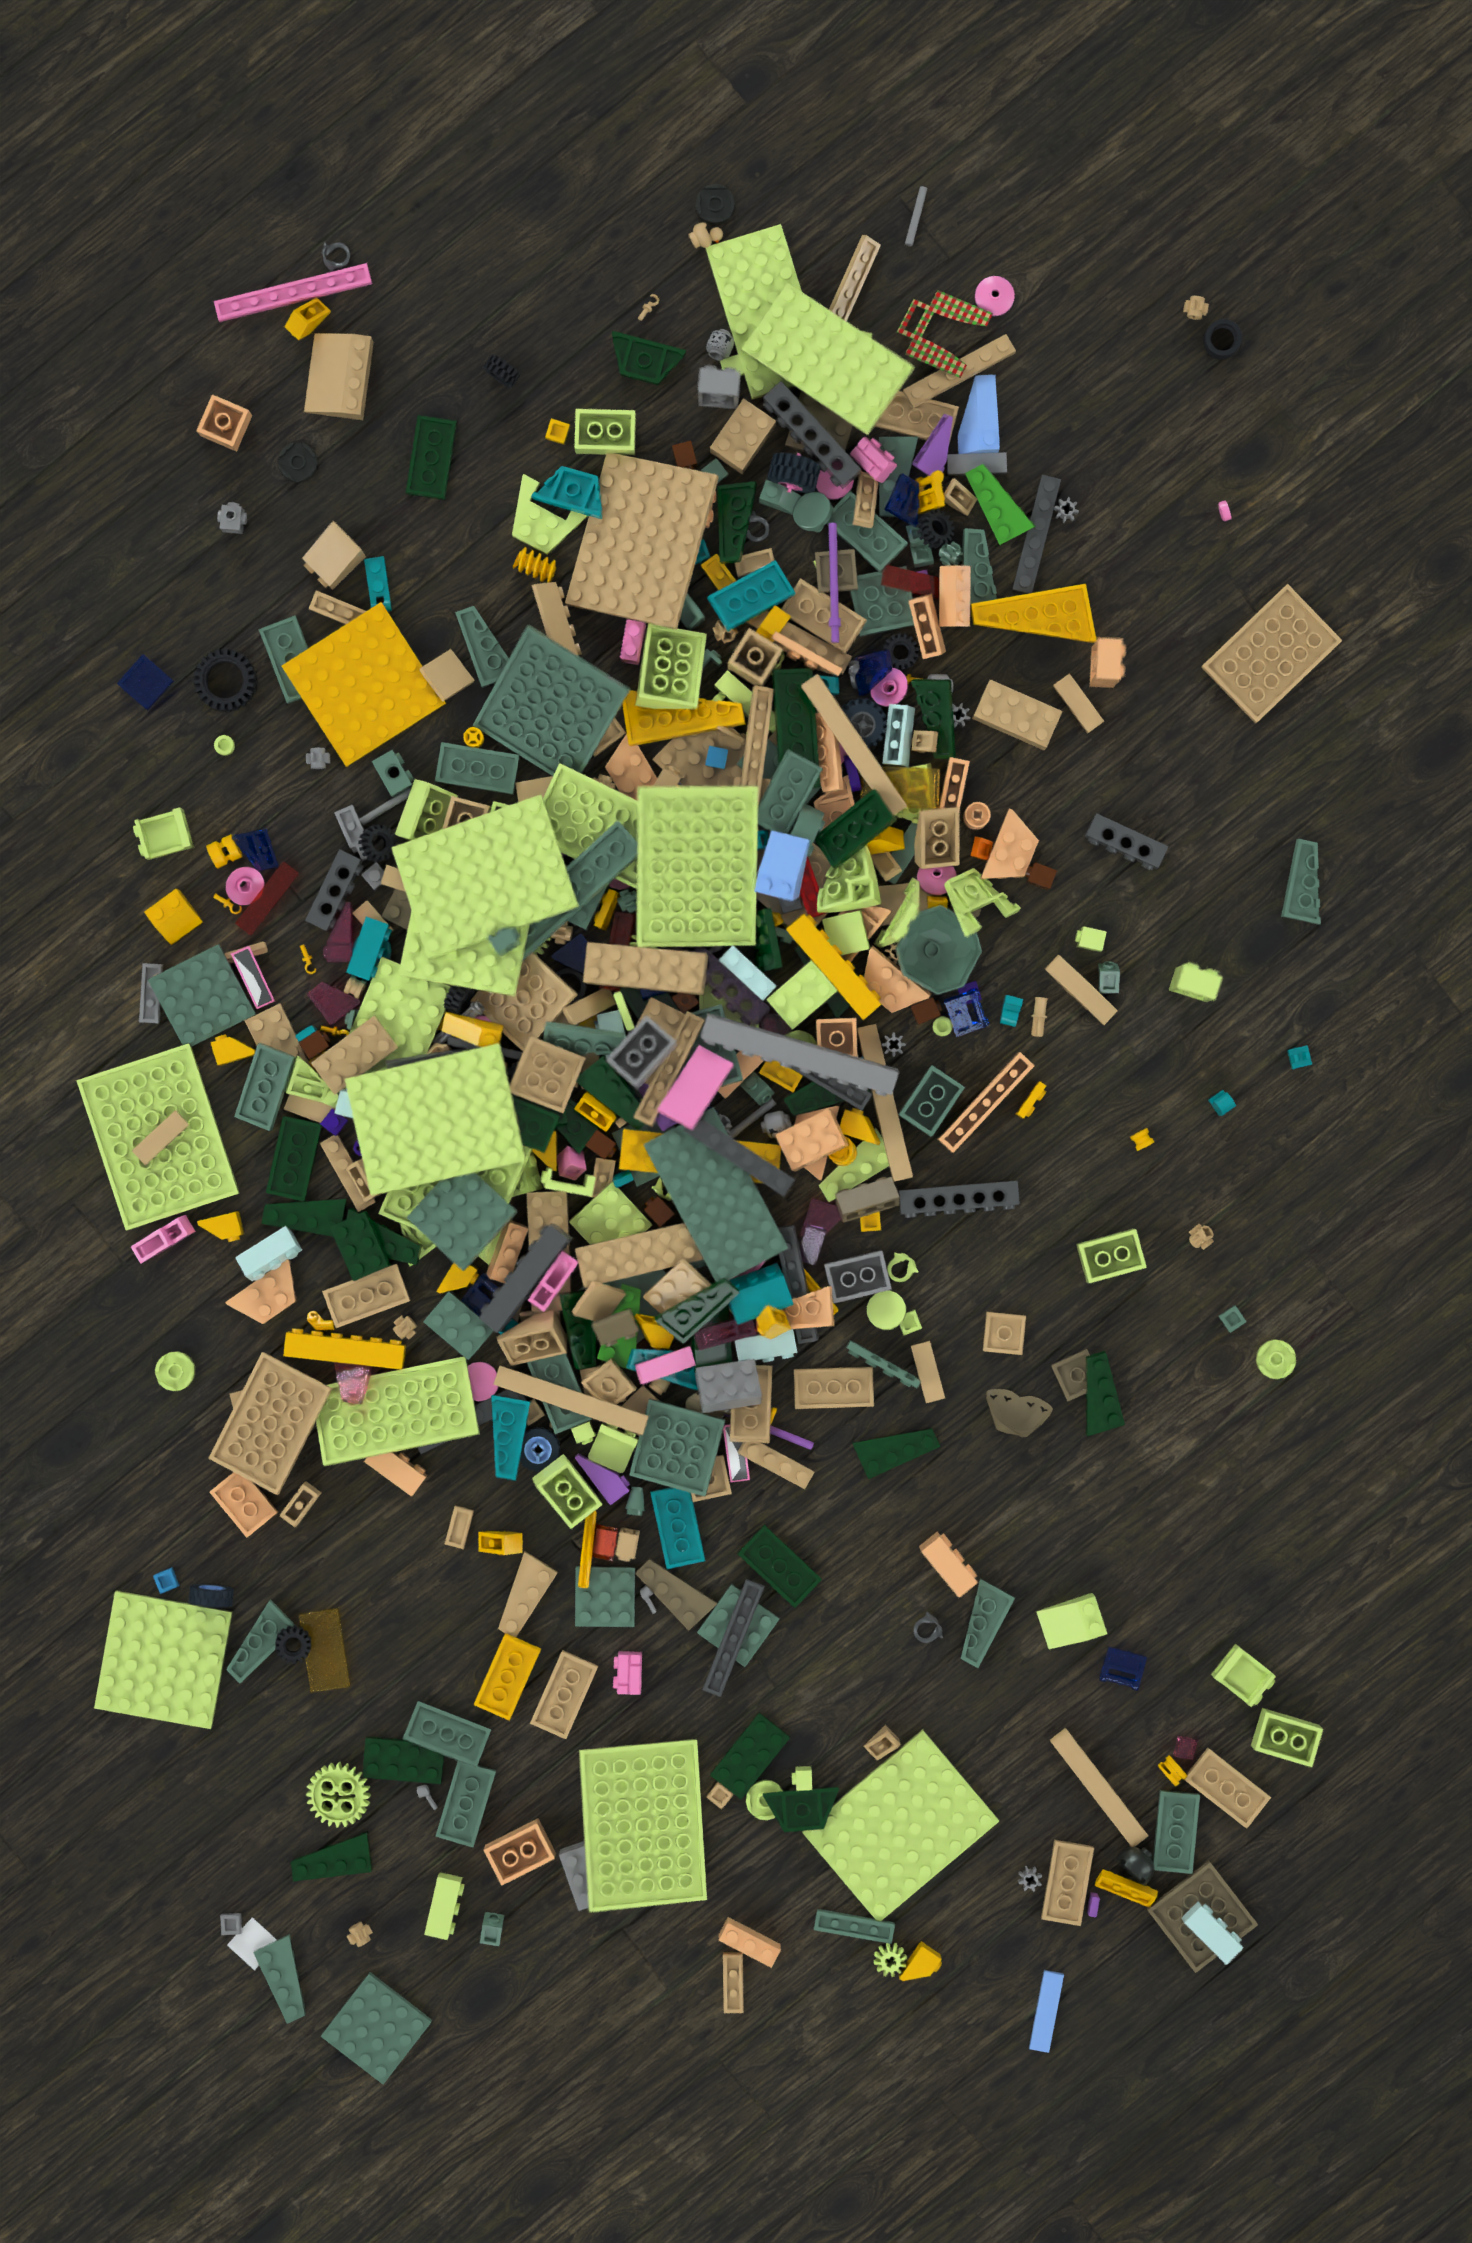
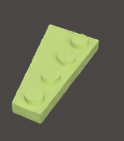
[819,1128,889,1202]

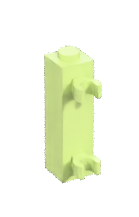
[711,670,776,735]

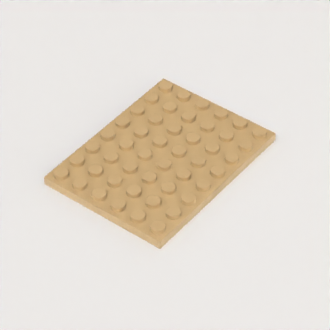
[565,453,719,630]

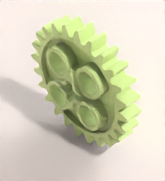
[306,1762,371,1828]

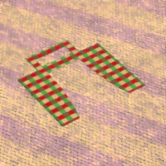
[897,290,993,378]

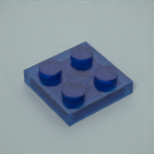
[117,654,174,710]

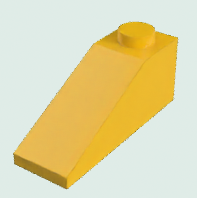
[442,1012,504,1047]

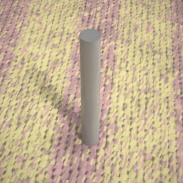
[905,186,928,246]
[359,788,411,825]
[729,1098,776,1139]

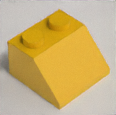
[144,889,203,945]

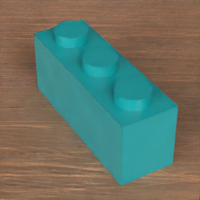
[346,917,392,981]

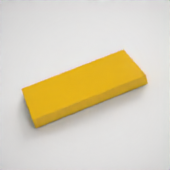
[474,1633,541,1721]

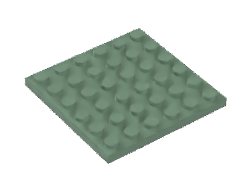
[473,625,631,776]

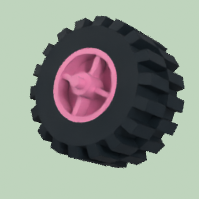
[767,453,821,493]

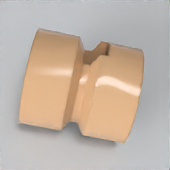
[963,802,991,830]

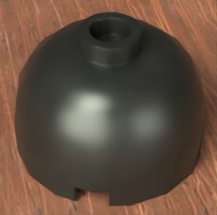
[1115,1847,1155,1886]

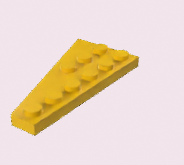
[970,584,1097,643]
[622,690,746,747]

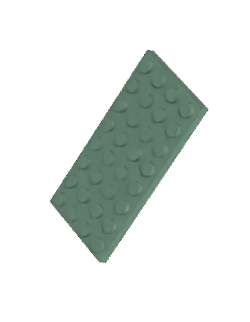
[643,1107,788,1282]

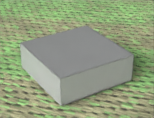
[220,1913,242,1935]

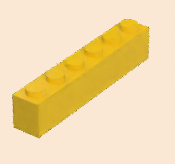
[785,913,881,1020]
[283,1328,406,1370]

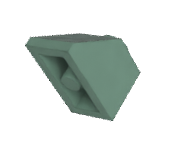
[759,480,801,515]

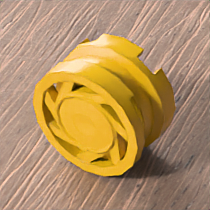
[828,1136,857,1166]
[1158,1755,1188,1786]

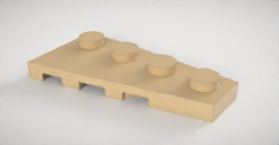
[498,1551,558,1637]

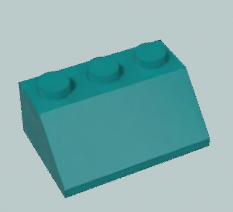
[728,1263,793,1324]

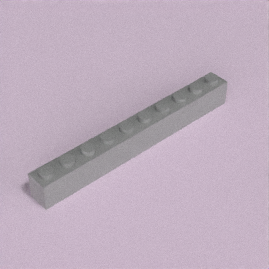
[701,1013,899,1096]

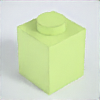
[1075,926,1107,952]

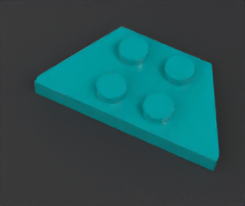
[531,466,603,519]

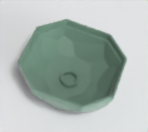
[895,905,982,995]

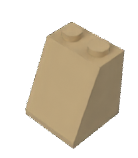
[302,521,366,590]
[728,629,783,687]

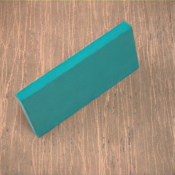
[707,560,796,632]
[650,1487,705,1569]

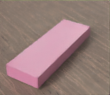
[635,1346,696,1384]

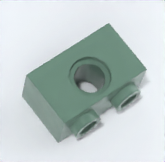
[372,750,414,798]

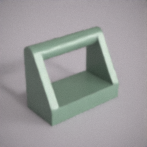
[680,593,705,631]

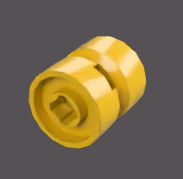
[206,834,243,869]

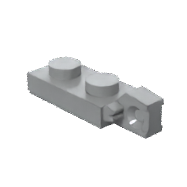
[334,805,368,861]

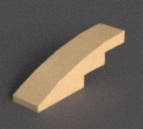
[1045,955,1118,1025]

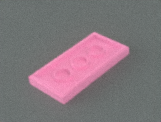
[658,1045,733,1130]

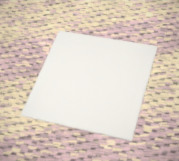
[227,1918,276,1970]

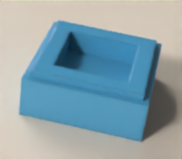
[705,746,728,770]
[153,1568,180,1594]

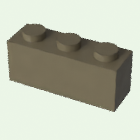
[835,1177,899,1223]

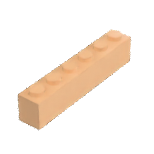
[938,1052,1034,1153]

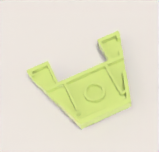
[512,474,589,555]
[944,868,1021,937]
[874,877,920,948]

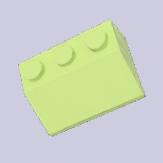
[395,779,458,841]

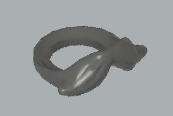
[321,242,350,272]
[746,511,769,542]
[848,660,860,690]
[913,1612,943,1643]

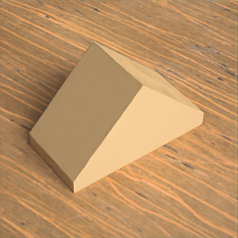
[944,478,977,516]
[864,1725,901,1761]

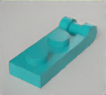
[364,556,392,612]

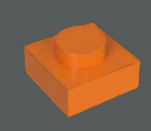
[971,837,993,861]

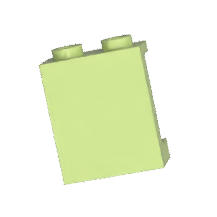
[133,808,194,860]
[540,1167,596,1197]
[1211,1644,1276,1707]

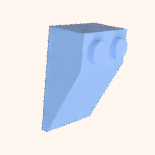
[755,831,810,901]

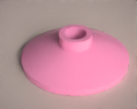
[975,276,1014,316]
[870,668,908,707]
[917,866,957,895]
[226,867,264,905]

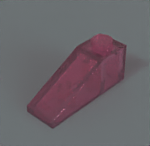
[323,902,353,963]
[695,1318,757,1351]

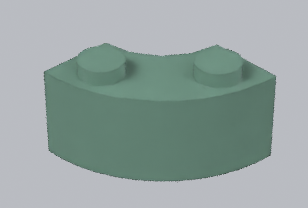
[788,803,825,857]

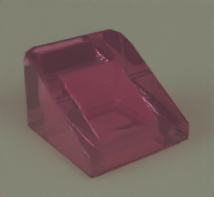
[1174,1735,1198,1760]

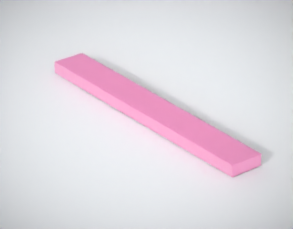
[214,263,372,322]

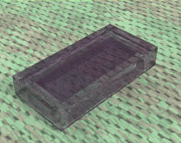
[800,1224,826,1265]

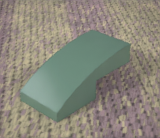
[906,524,934,568]

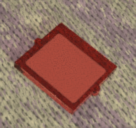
[592,1524,618,1561]

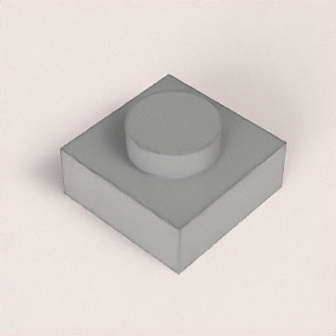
[362,862,385,890]

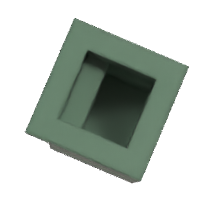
[487,927,521,956]

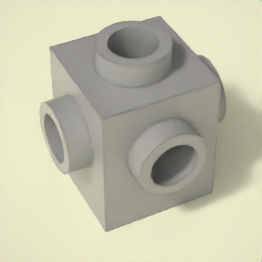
[217,502,247,534]

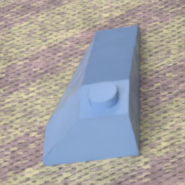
[958,375,1000,454]

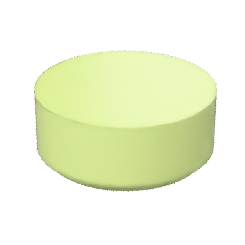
[214,735,235,756]
[932,1016,953,1036]

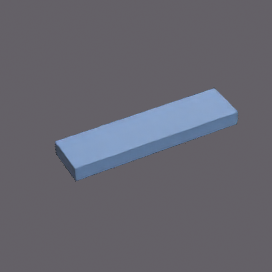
[1029,1970,1064,2053]

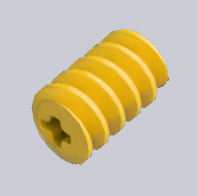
[513,547,557,583]

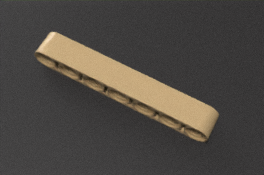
[1050,1728,1148,1847]

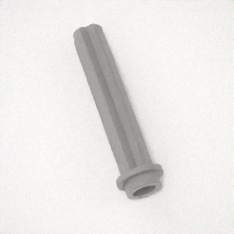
[433,1001,485,1044]

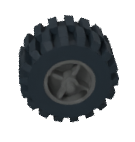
[842,698,887,748]

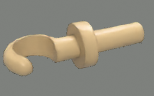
[638,294,659,321]

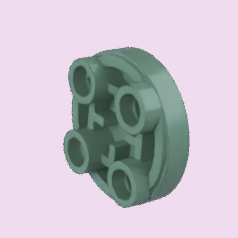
[793,492,834,532]

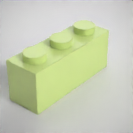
[424,1872,465,1940]

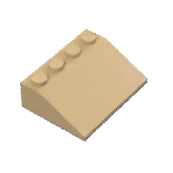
[304,334,374,420]

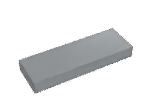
[947,452,1007,476]
[139,963,163,1024]

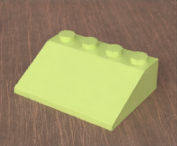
[635,623,707,709]

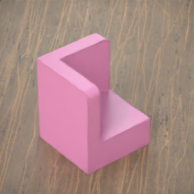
[556,1146,587,1180]

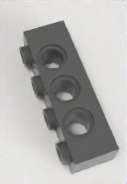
[1085,813,1168,871]
[305,849,364,932]

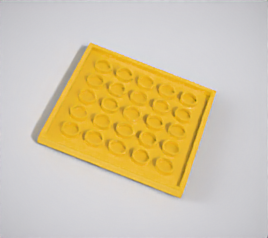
[281,602,446,767]

